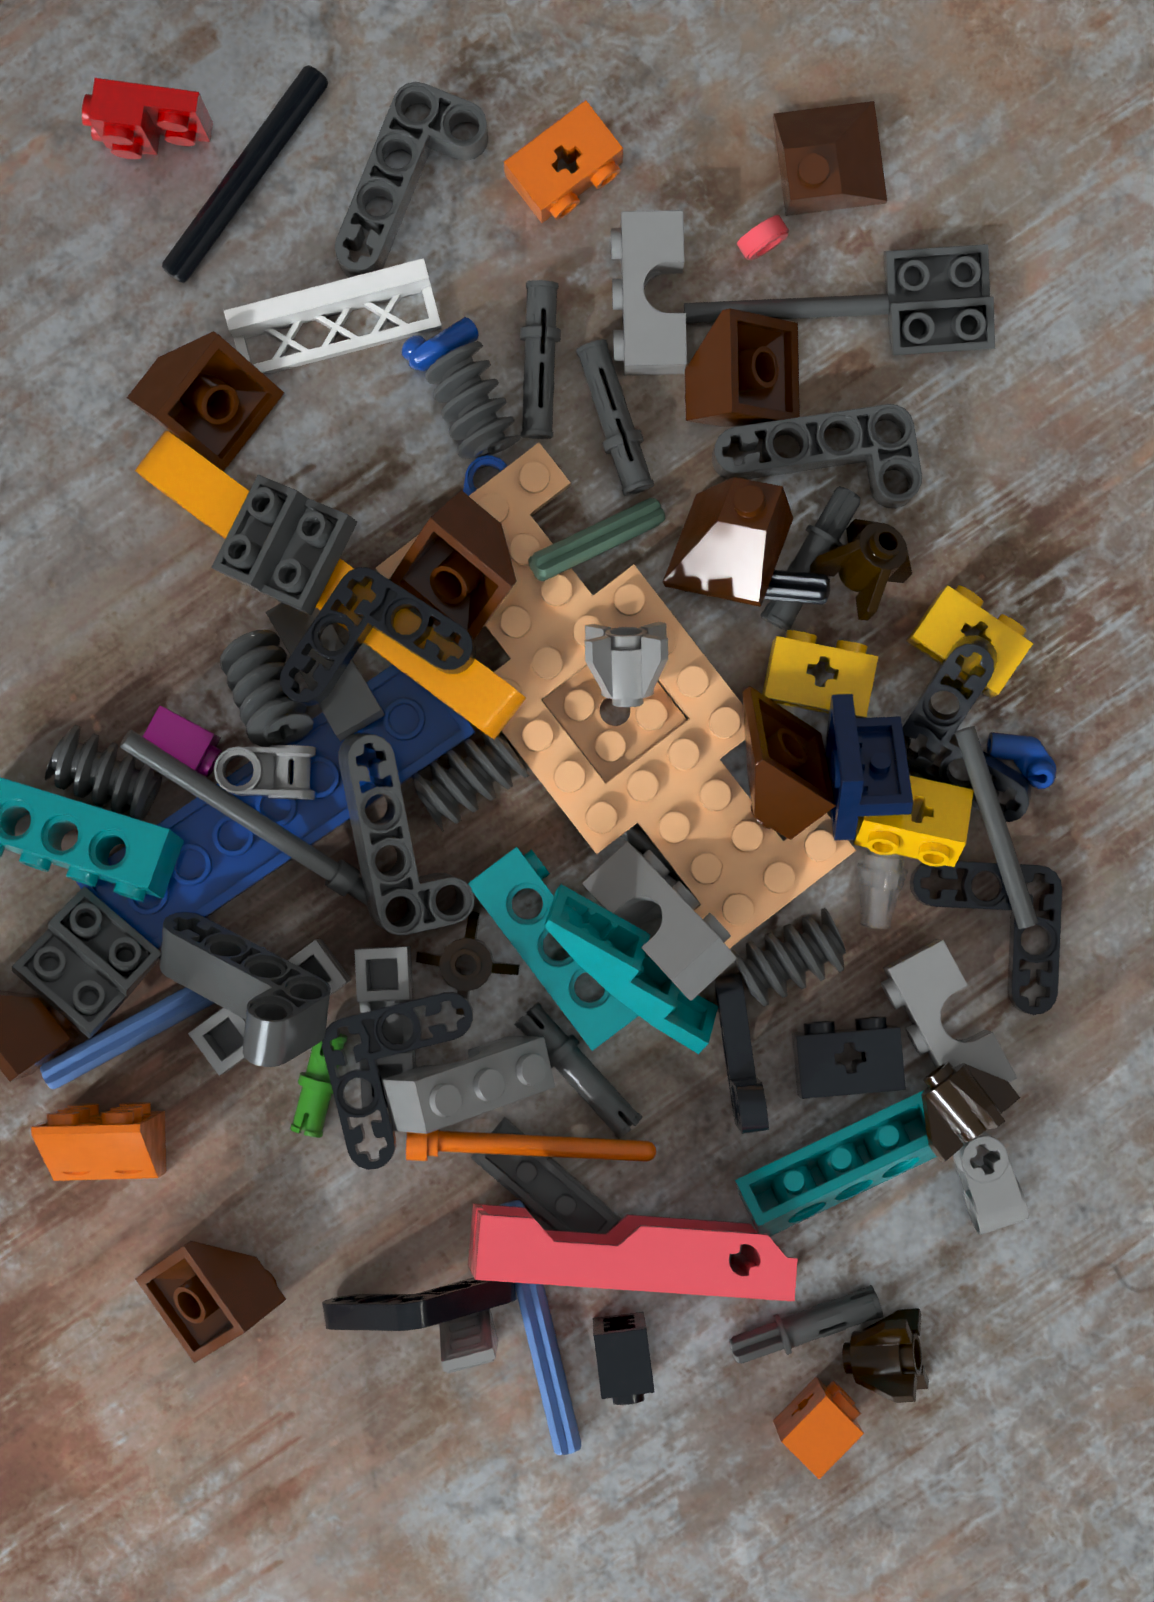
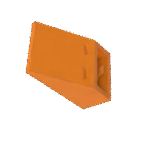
[31,1102,166,1181]

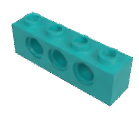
[0,777,184,902]
[468,847,639,1051]
[735,1090,937,1237]

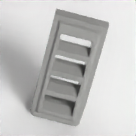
[439,1309,498,1374]

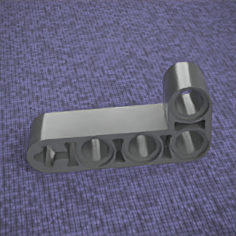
[335,82,488,278]
[712,404,922,509]
[338,733,474,935]
[160,912,331,1067]

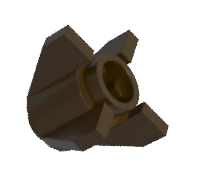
[810,519,912,621]
[416,912,520,1015]
[921,1061,1020,1163]
[842,1308,929,1403]

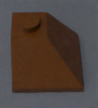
[773,101,887,216]
[685,308,800,427]
[127,331,284,472]
[663,477,793,607]
[389,490,517,644]
[742,686,836,840]
[0,990,80,1082]
[135,1241,286,1363]

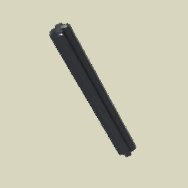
[162,65,328,283]

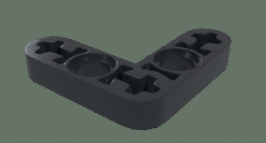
[280,567,476,706]
[902,635,1031,822]
[910,861,1062,1015]
[714,972,769,1134]
[322,992,473,1170]
[322,1277,517,1331]

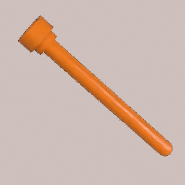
[406,1129,657,1162]

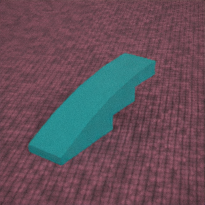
[544,884,718,1054]

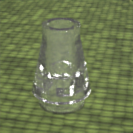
[857,851,909,929]

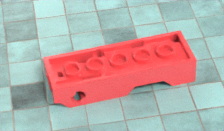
[468,1204,798,1301]

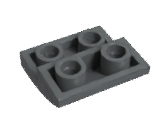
[884,244,995,355]
[211,474,357,615]
[12,886,161,1039]

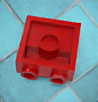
[82,78,213,159]

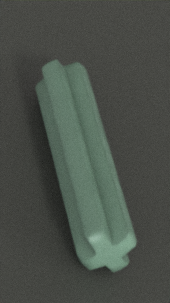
[528,498,665,581]

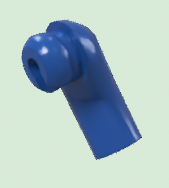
[402,317,479,371]
[987,732,1056,789]

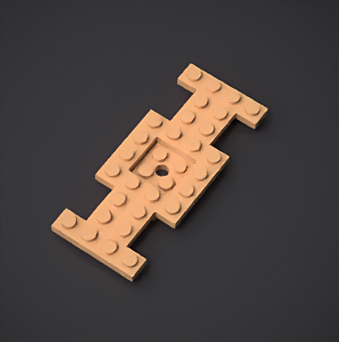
[376,442,856,949]

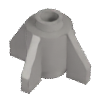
[585,622,668,707]

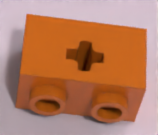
[504,100,623,223]
[773,1377,864,1479]

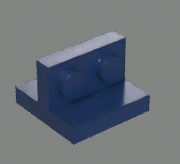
[824,694,913,840]

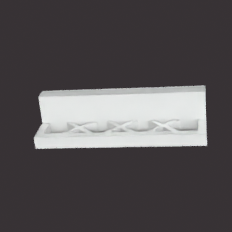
[224,258,442,375]

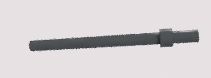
[119,729,389,907]

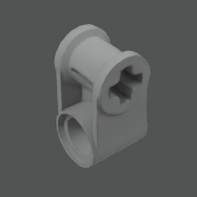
[214,745,316,800]
[953,1132,1029,1235]

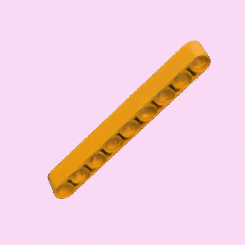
[134,430,526,740]

